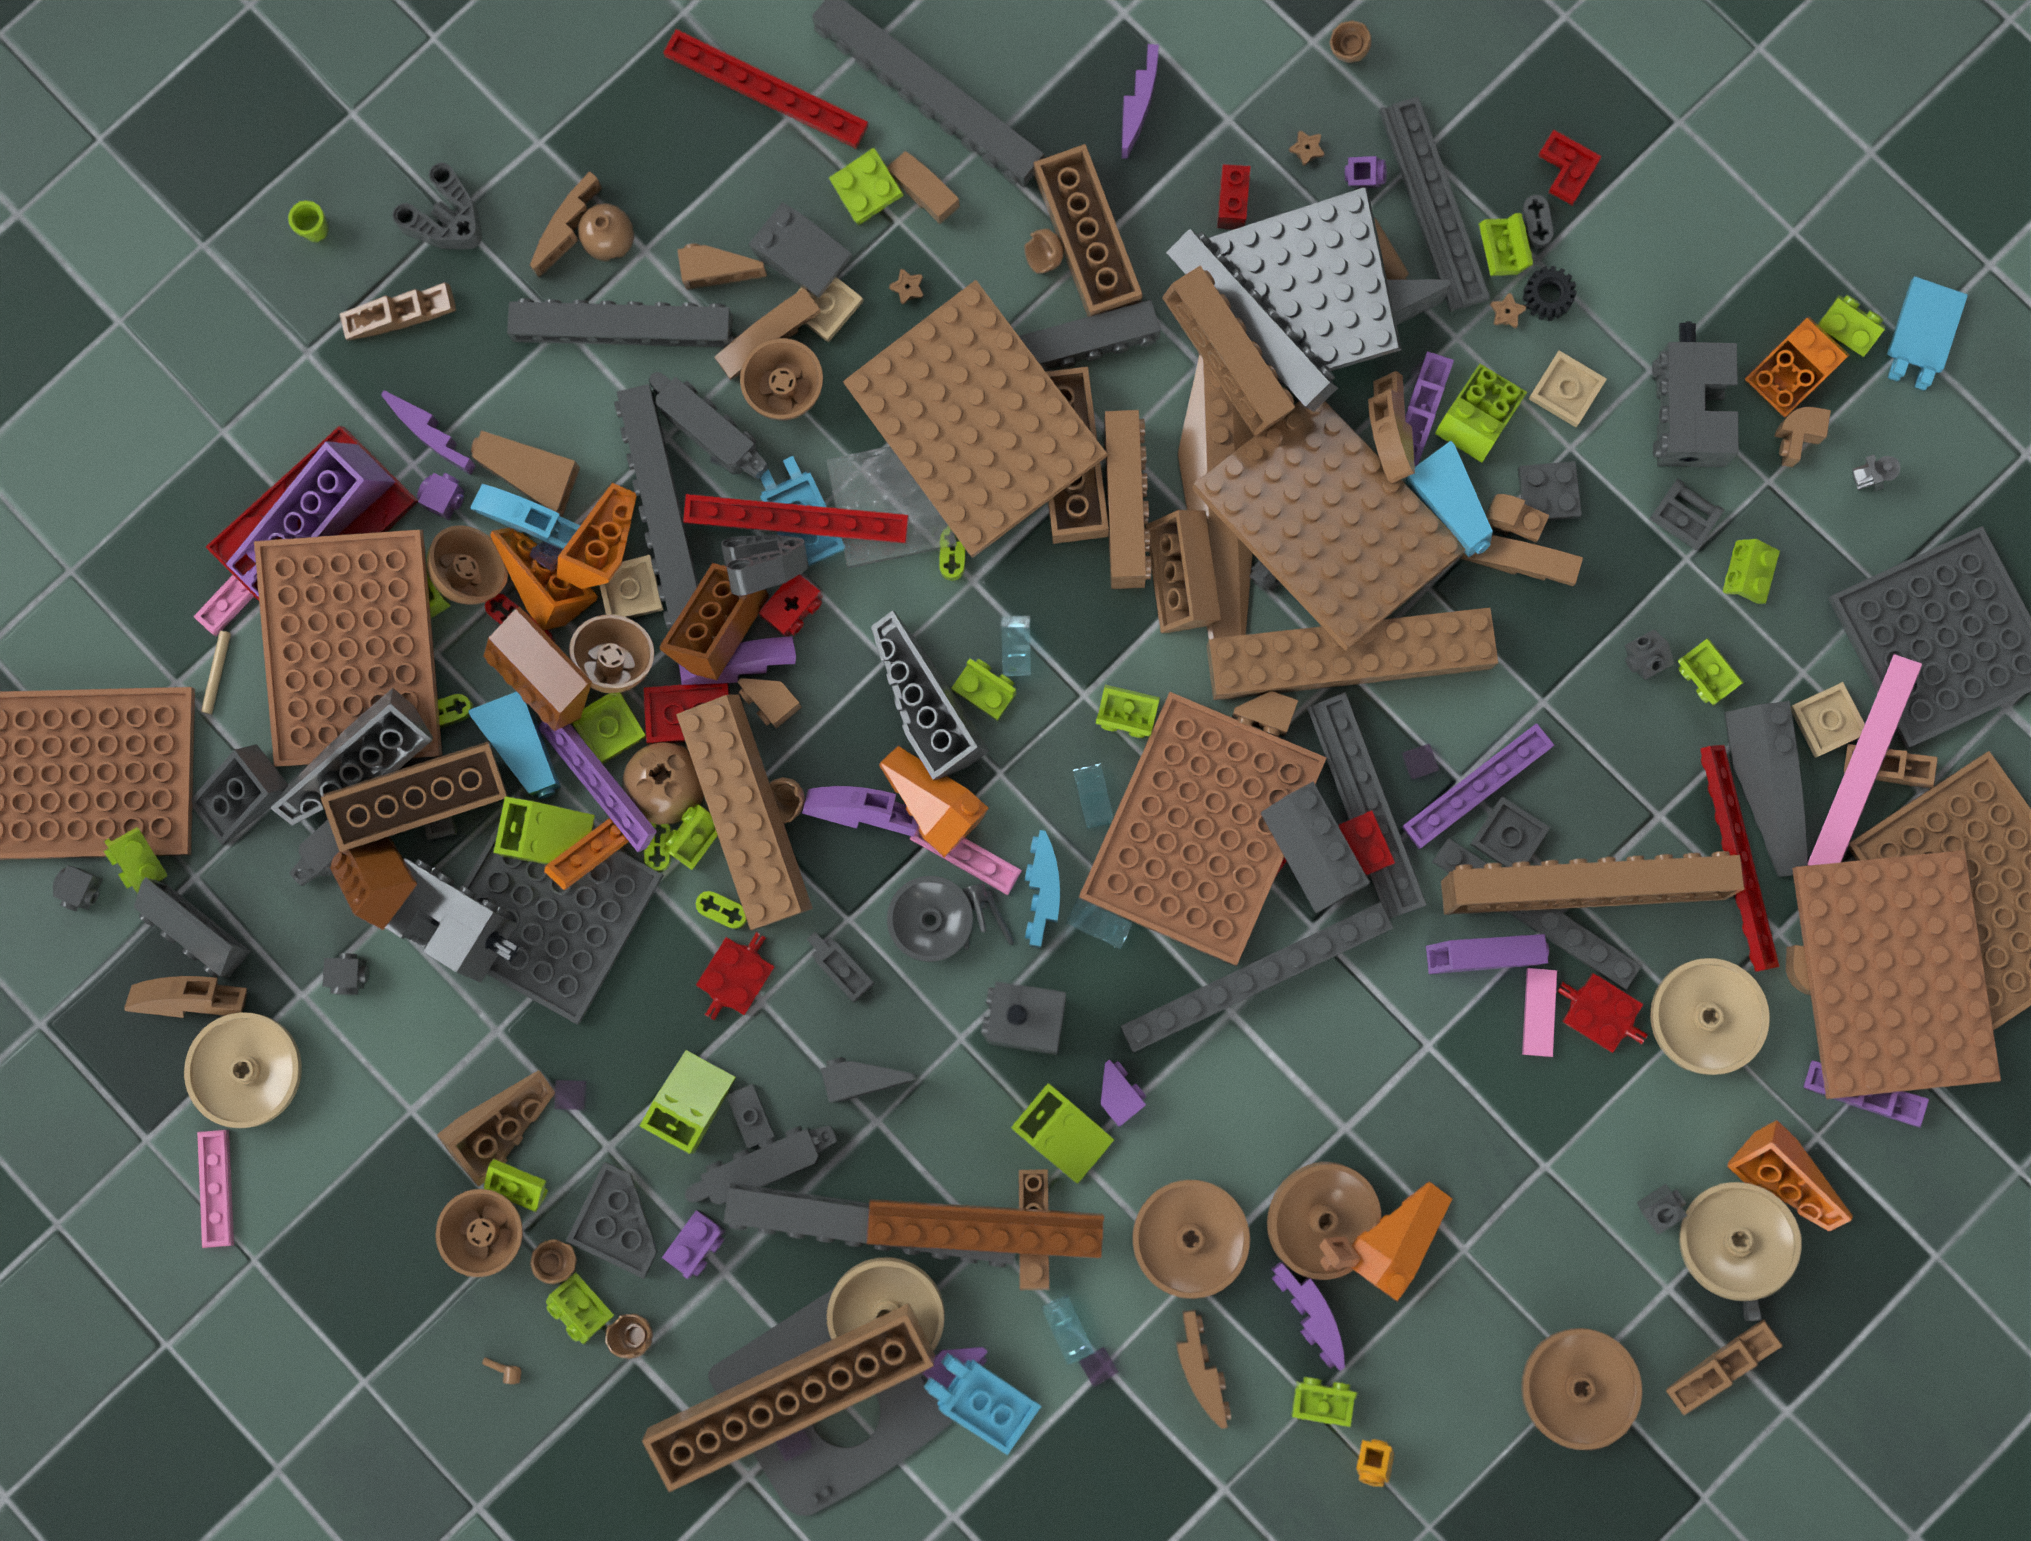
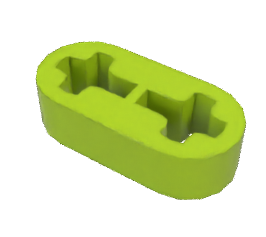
[939,527,966,581]
[438,694,473,729]
[644,822,672,872]
[696,891,747,929]

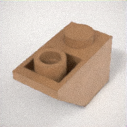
[738,678,802,729]
[1232,691,1298,737]

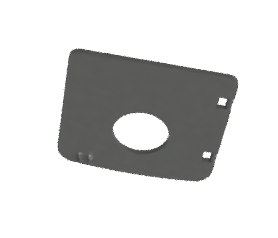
[708,1288,953,1516]

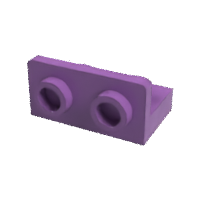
[662,1210,725,1279]

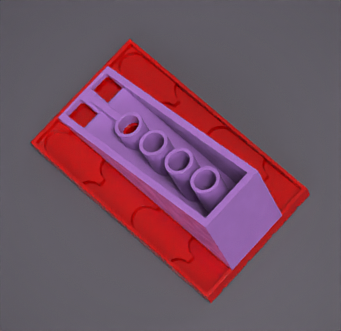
[206,426,419,601]

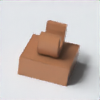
[1319,1237,1361,1271]

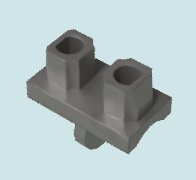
[1852,455,1900,491]

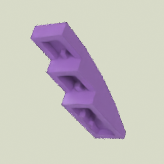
[1122,44,1159,158]
[1405,351,1454,467]
[381,390,476,475]
[679,636,796,685]
[1803,1060,1929,1128]

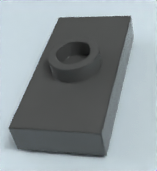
[726,1084,775,1149]

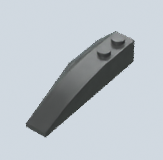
[871,610,990,780]
[270,688,433,825]
[1724,701,1808,877]

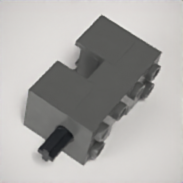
[1652,321,1739,468]
[385,858,519,983]
[981,981,1066,1055]

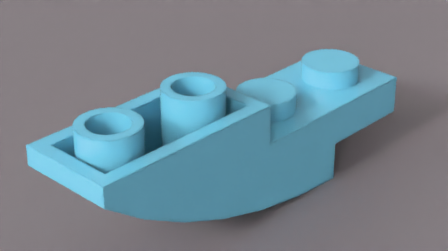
[470,484,580,550]
[1025,830,1060,948]

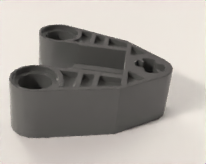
[392,162,482,249]
[721,535,809,596]

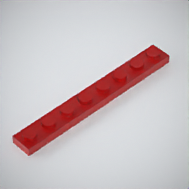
[663,29,869,149]
[683,494,909,544]
[1700,745,1780,972]

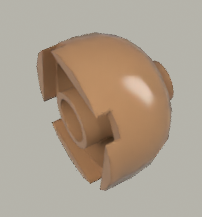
[578,204,634,261]

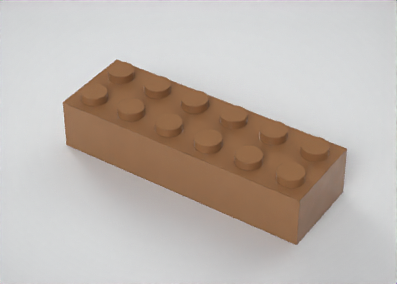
[1033,144,1142,317]
[1162,265,1295,436]
[1046,367,1109,544]
[1104,410,1151,589]
[321,741,507,852]

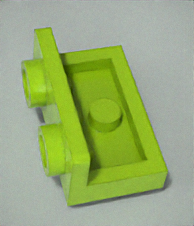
[1479,213,1533,276]
[1818,295,1885,357]
[1722,539,1780,604]
[1678,638,1744,705]
[1096,684,1160,738]
[663,804,718,870]
[103,827,168,894]
[1291,1377,1357,1427]

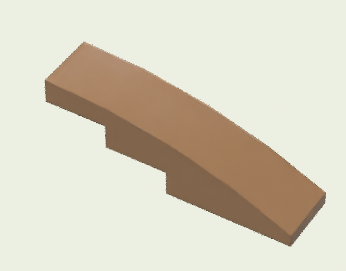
[530,171,602,278]
[340,282,456,341]
[715,288,820,380]
[1461,535,1583,586]
[1666,1319,1782,1415]

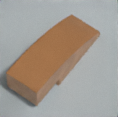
[887,151,960,224]
[1844,744,1938,789]

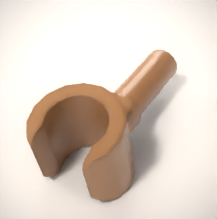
[482,1357,521,1384]

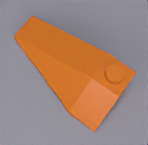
[557,482,637,589]
[490,528,598,631]
[879,746,989,858]
[1727,1120,1853,1231]
[1350,1182,1452,1301]

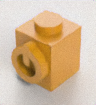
[1356,1439,1395,1487]

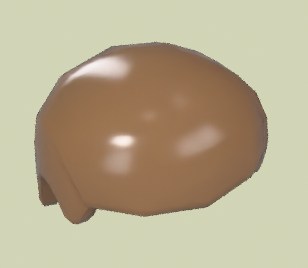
[1330,21,1372,63]
[1024,229,1063,274]
[770,777,805,824]
[530,1239,577,1284]
[605,1314,653,1359]

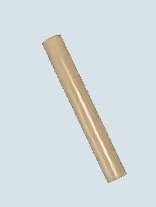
[201,631,231,714]

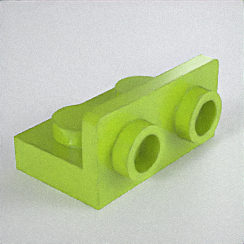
[951,658,1017,721]
[484,1159,548,1212]
[545,1272,614,1345]

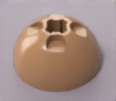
[740,338,823,420]
[426,525,508,605]
[569,615,654,693]
[622,742,704,825]
[436,1189,523,1277]

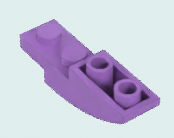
[802,786,917,837]
[1272,1262,1345,1371]

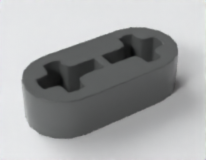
[1522,195,1553,249]

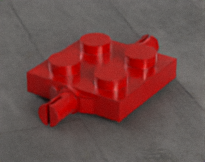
[696,932,775,1021]
[1557,973,1648,1053]

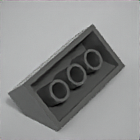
[1260,782,1370,913]
[134,877,251,978]

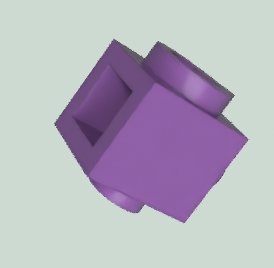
[1345,156,1387,189]
[417,473,464,520]

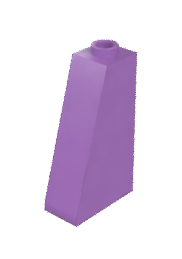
[1426,934,1549,974]

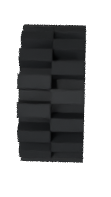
[1523,266,1577,321]

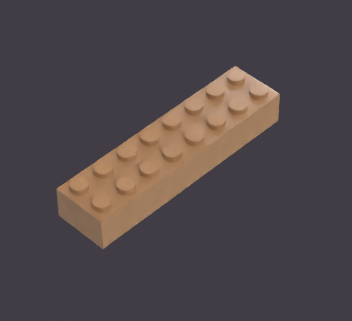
[676,695,813,930]

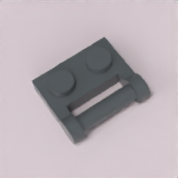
[1649,478,1725,550]

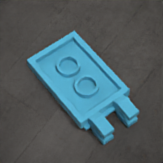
[1887,277,1968,391]
[760,456,846,566]
[924,1353,1041,1455]

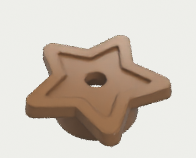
[1289,131,1324,166]
[889,269,924,304]
[1490,293,1526,328]

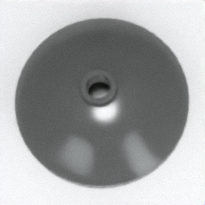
[887,876,973,962]

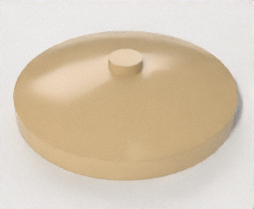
[1650,958,1769,1075]
[184,1012,302,1128]
[1679,1182,1801,1301]
[827,1257,945,1351]

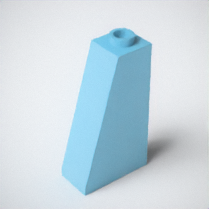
[1406,441,1493,557]
[468,692,561,799]

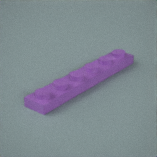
[538,721,657,852]
[1402,723,1554,849]

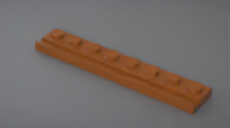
[867,1199,1104,1258]

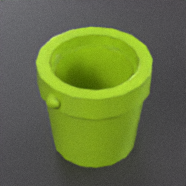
[288,201,329,242]

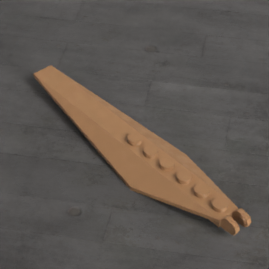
[1178,354,1254,639]

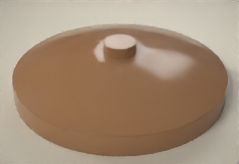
[1267,1162,1381,1280]
[1133,1180,1250,1298]
[1521,1328,1642,1450]

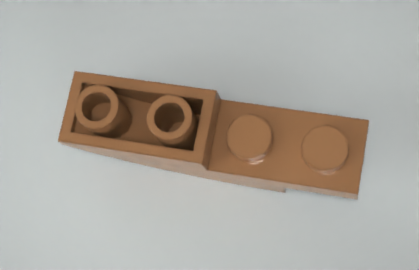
[1368,371,1415,483]
[125,976,247,1018]
[1019,1170,1049,1290]
[1176,1309,1231,1429]

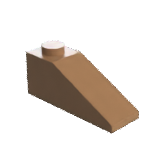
[677,244,767,290]

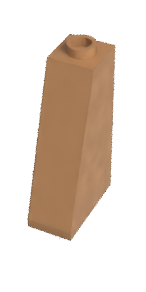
[471,431,580,517]

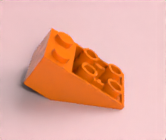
[1745,316,1849,418]

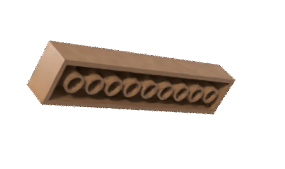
[1206,608,1498,701]
[1441,851,1744,915]
[642,1303,935,1492]

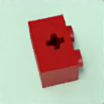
[1217,164,1250,230]
[759,574,823,637]

